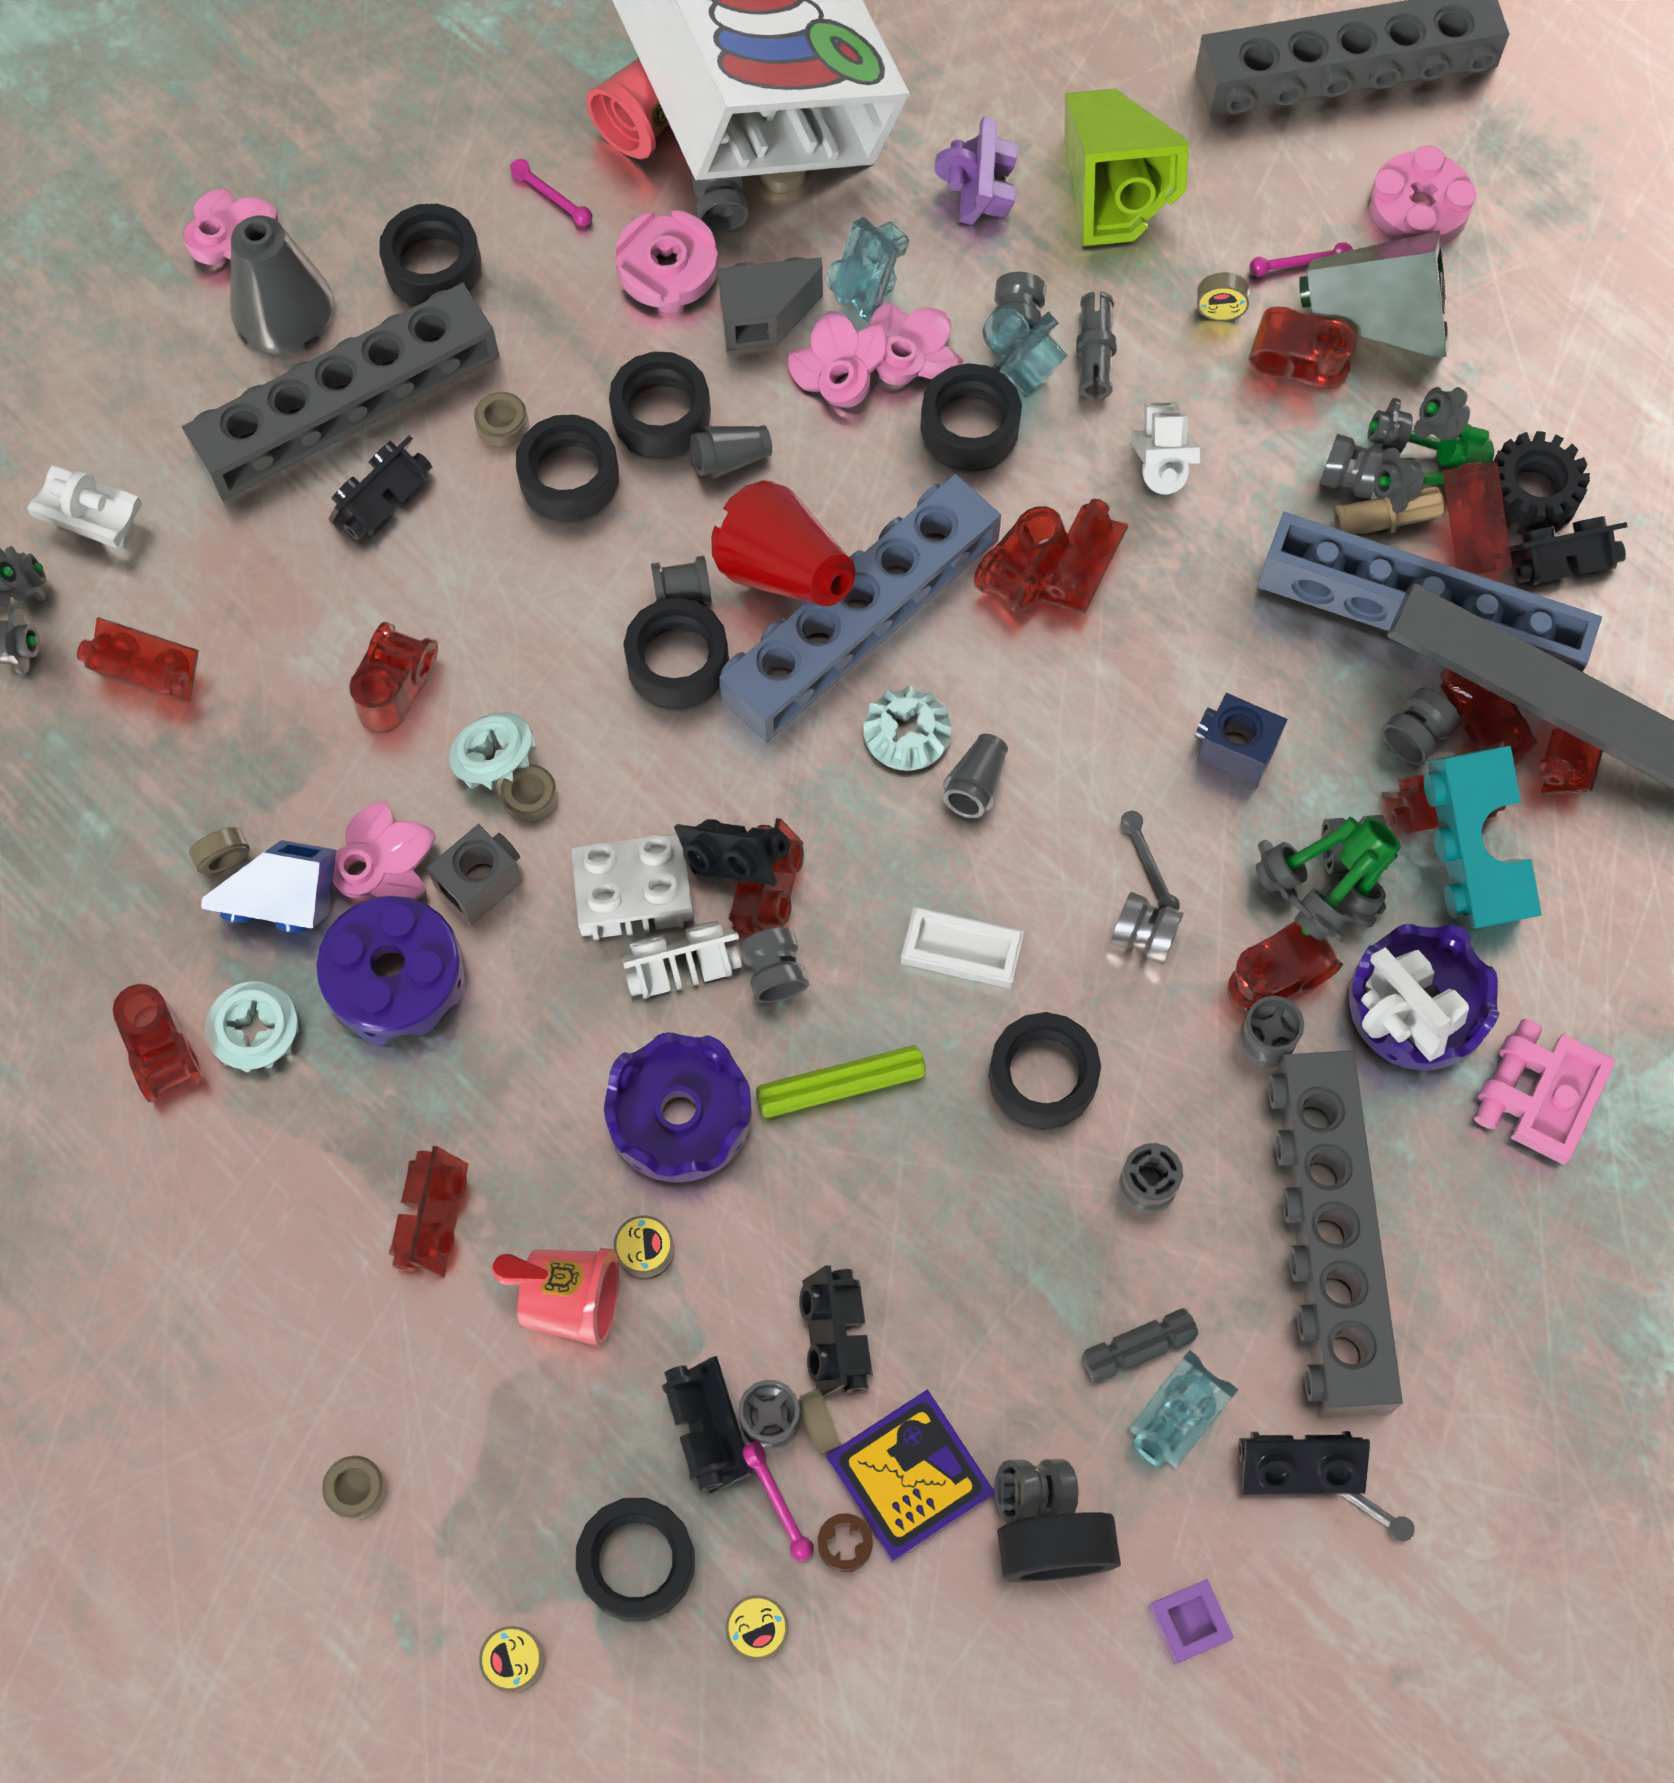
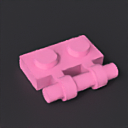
[1474,1019,1616,1165]

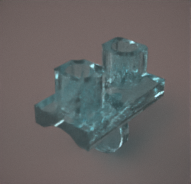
[826,217,910,323]
[982,308,1068,398]
[1128,1350,1239,1468]

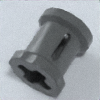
[651,556,712,605]

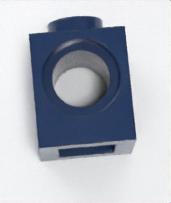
[1194,692,1288,787]

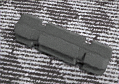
[1082,1308,1198,1382]

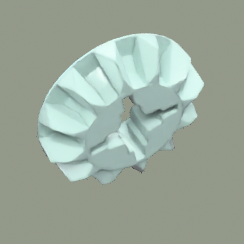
[863,685,952,770]
[449,712,537,790]
[205,981,300,1073]

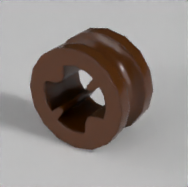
[817,1513,873,1573]

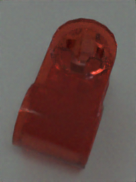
[1248,306,1356,389]
[974,506,1073,615]
[349,621,438,733]
[1227,921,1343,1013]
[112,984,204,1103]

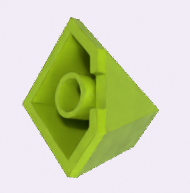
[1064,88,1189,246]

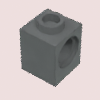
[427,823,522,925]

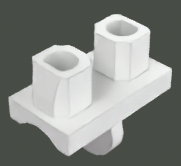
[1132,402,1200,495]
[27,465,142,549]
[1361,947,1469,1062]

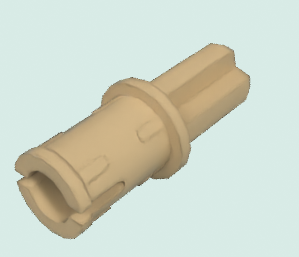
[1333,486,1444,535]

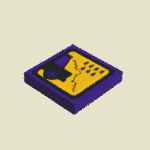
[826,1389,995,1563]

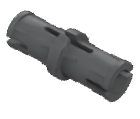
[1076,292,1117,399]

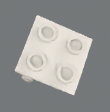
[571,833,694,940]
[621,921,742,999]

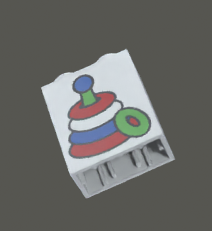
[612,0,910,180]

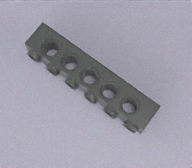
[1196,0,1510,116]
[181,283,500,501]
[1268,1050,1403,1418]

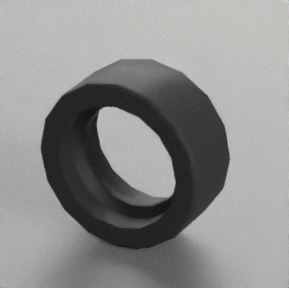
[379,203,481,305]
[609,351,711,458]
[920,363,1022,470]
[516,414,619,521]
[623,597,729,708]
[988,1012,1101,1130]
[576,1498,695,1622]
[997,1512,1121,1582]

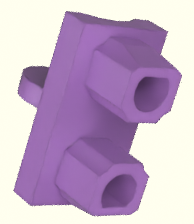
[934,117,1018,226]

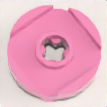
[1370,145,1477,246]
[616,210,719,314]

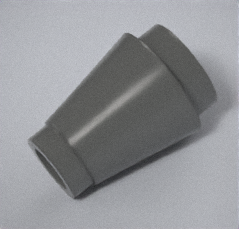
[690,425,772,479]
[943,733,1008,818]

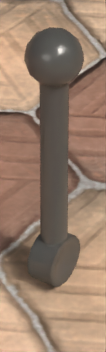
[1120,810,1180,910]
[1341,1494,1415,1542]

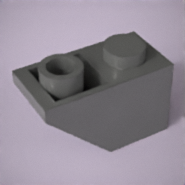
[718,257,823,350]

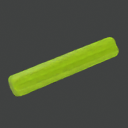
[756,1045,926,1118]

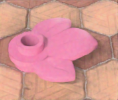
[183,188,278,265]
[869,302,963,386]
[787,311,887,408]
[332,801,436,900]

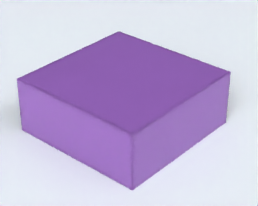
[1148,1579,1234,1665]

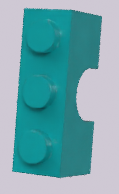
[1424,746,1542,929]

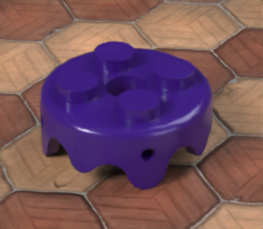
[316,895,465,1045]
[1349,924,1500,1071]
[604,1032,752,1183]

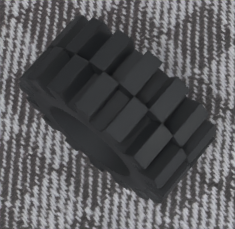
[1483,431,1590,535]

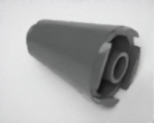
[230,215,334,354]

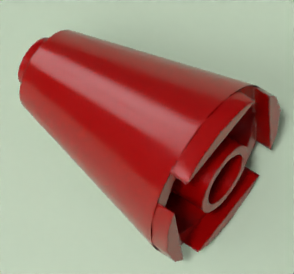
[711,480,856,607]

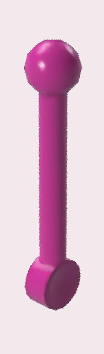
[510,159,593,227]
[1249,242,1353,277]
[743,1441,814,1561]

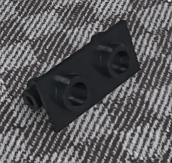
[328,435,433,540]
[1504,516,1628,586]
[674,819,790,886]
[799,1265,873,1397]
[662,1356,753,1494]
[1238,1431,1370,1494]

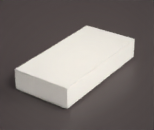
[901,906,1024,989]

